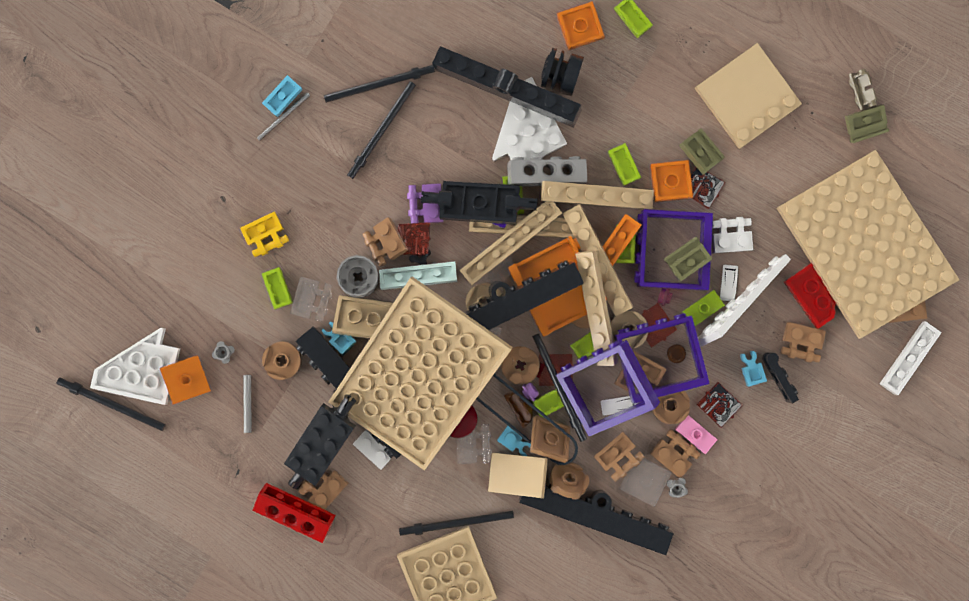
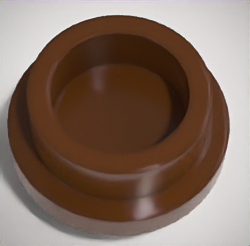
[667,344,686,363]

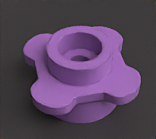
[522,382,539,402]

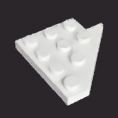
[492,77,567,162]
[90,328,180,405]

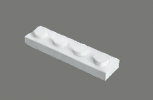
[880,321,942,395]

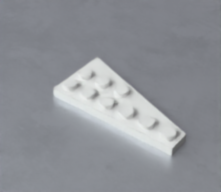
[698,254,791,347]

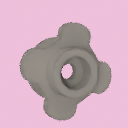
[212,341,235,364]
[667,478,688,498]

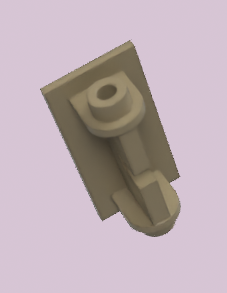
[849,69,878,110]

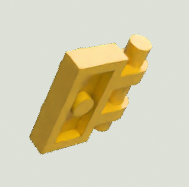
[240,211,289,257]

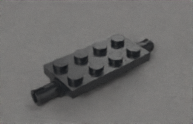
[421,181,538,225]
[284,394,356,489]

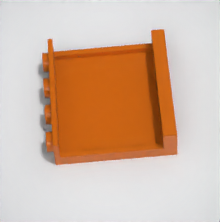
[508,236,607,337]

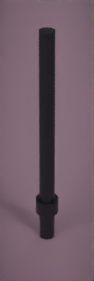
[324,65,435,103]
[347,81,416,179]
[532,333,587,442]
[56,377,166,431]
[399,510,514,536]

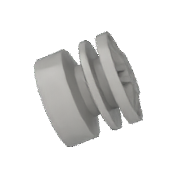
[337,255,379,298]

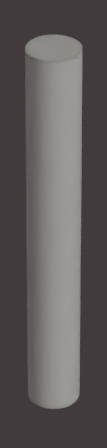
[243,375,252,433]

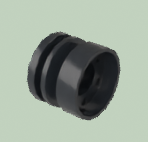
[541,48,584,96]

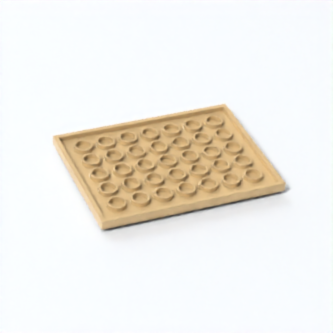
[777,150,959,339]
[329,277,513,471]

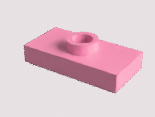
[675,415,718,454]

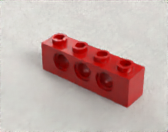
[252,483,336,543]

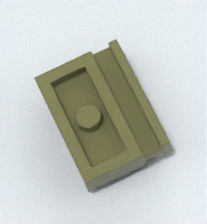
[845,104,889,143]
[679,128,725,175]
[664,236,712,282]

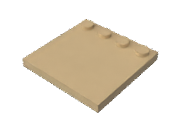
[695,43,802,149]
[397,526,497,601]

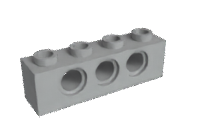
[507,156,587,186]

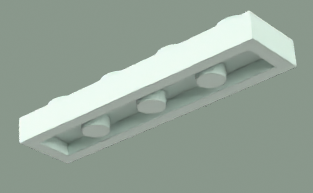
[379,262,457,290]

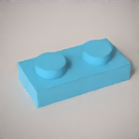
[262,75,303,117]

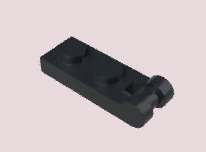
[762,353,799,404]

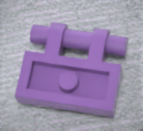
[407,184,443,224]

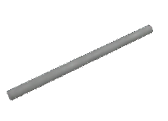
[257,93,310,141]

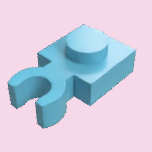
[322,322,356,356]
[740,351,767,387]
[497,425,531,456]

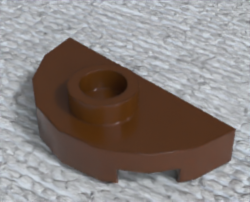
[504,392,533,428]

